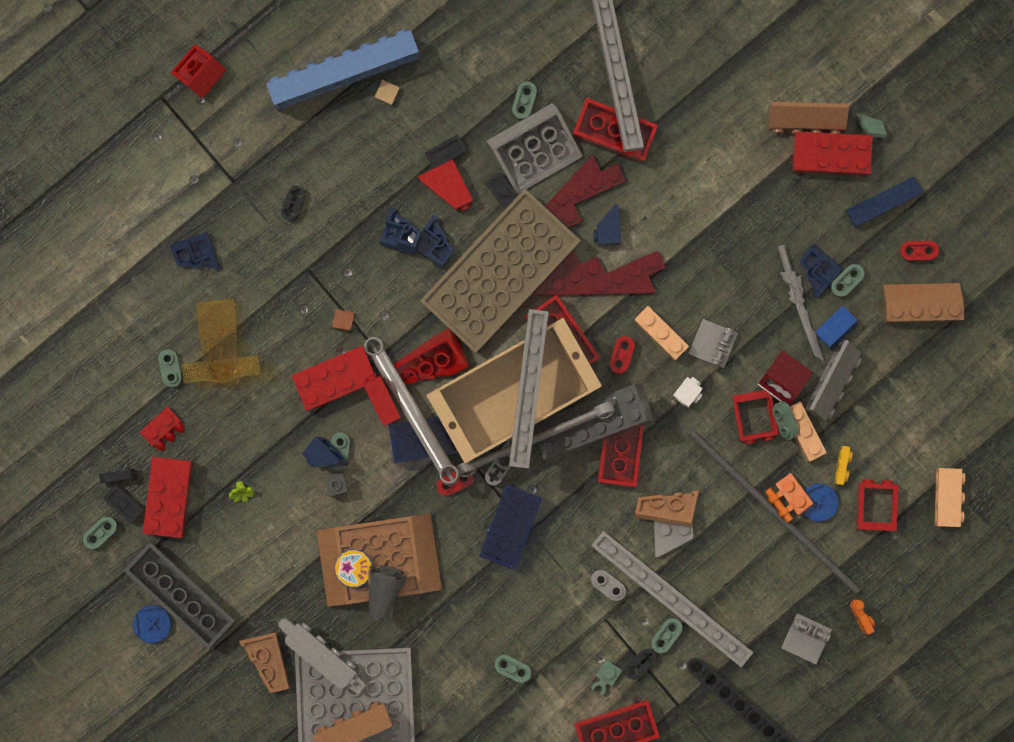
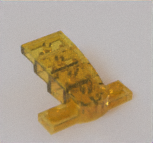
[182,298,261,384]

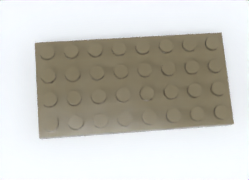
[420,189,581,353]

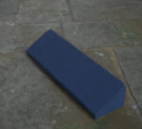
[846,177,924,228]

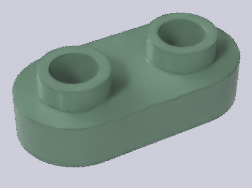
[512,82,537,120]
[831,264,864,297]
[158,349,182,387]
[773,401,799,440]
[331,433,350,471]
[83,517,118,549]
[651,618,682,653]
[495,655,531,683]

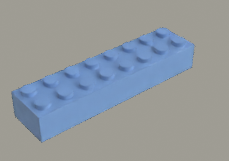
[266,29,420,111]

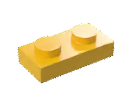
[834,446,853,485]

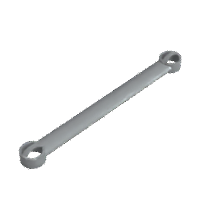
[364,337,460,486]
[456,402,615,477]

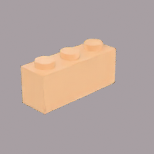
[634,306,689,361]
[790,401,827,462]
[935,468,965,527]

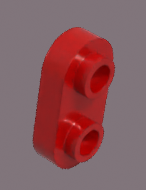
[900,241,939,261]
[609,336,635,374]
[437,471,473,496]

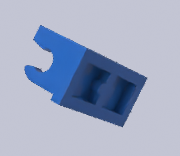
[815,306,858,351]

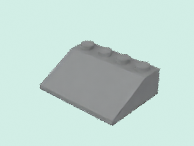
[486,103,583,194]
[805,340,862,421]

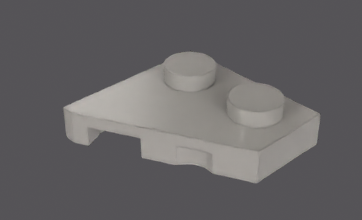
[654,521,693,557]

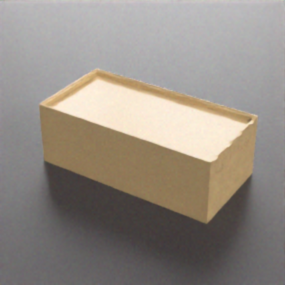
[426,318,602,463]

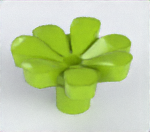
[229,481,254,503]

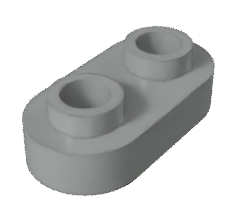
[591,570,626,601]

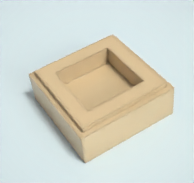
[375,80,400,105]

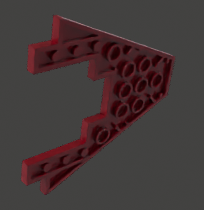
[531,155,666,296]

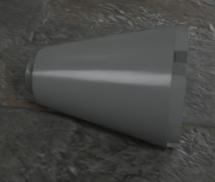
[368,565,407,621]

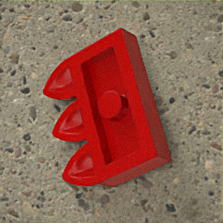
[139,407,185,451]

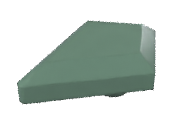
[855,114,887,139]

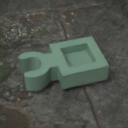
[591,660,622,696]

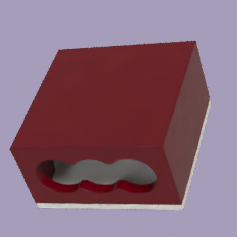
[757,350,813,406]

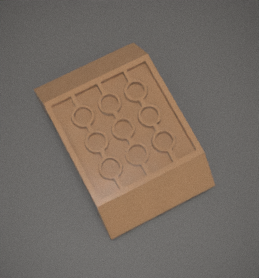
[317,514,442,607]

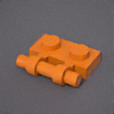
[765,473,814,523]
[850,599,875,635]

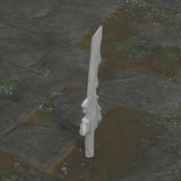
[778,245,825,362]

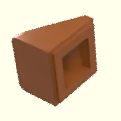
[332,309,355,331]

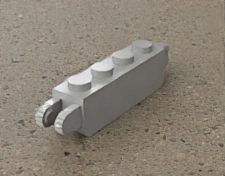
[278,618,366,694]

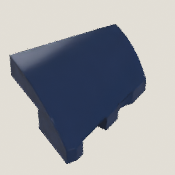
[379,208,422,255]
[417,215,454,269]
[171,232,220,270]
[799,244,843,298]

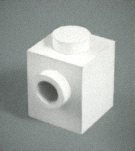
[673,377,702,408]

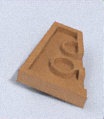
[635,490,699,527]
[239,632,291,693]

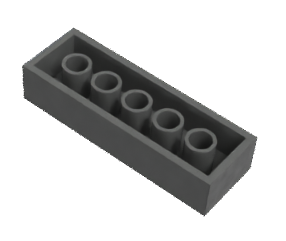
[534,384,654,460]
[123,542,237,649]

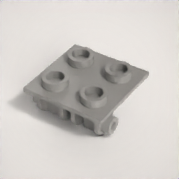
[689,319,738,368]
[781,613,832,664]

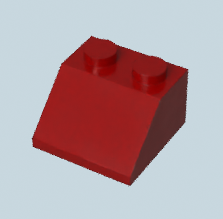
[171,44,226,98]

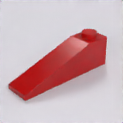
[393,328,469,385]

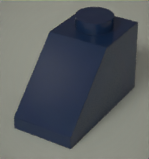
[593,204,621,246]
[302,436,349,468]

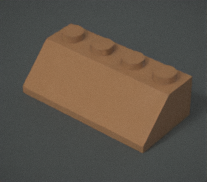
[768,102,849,134]
[883,283,964,323]
[313,701,394,742]

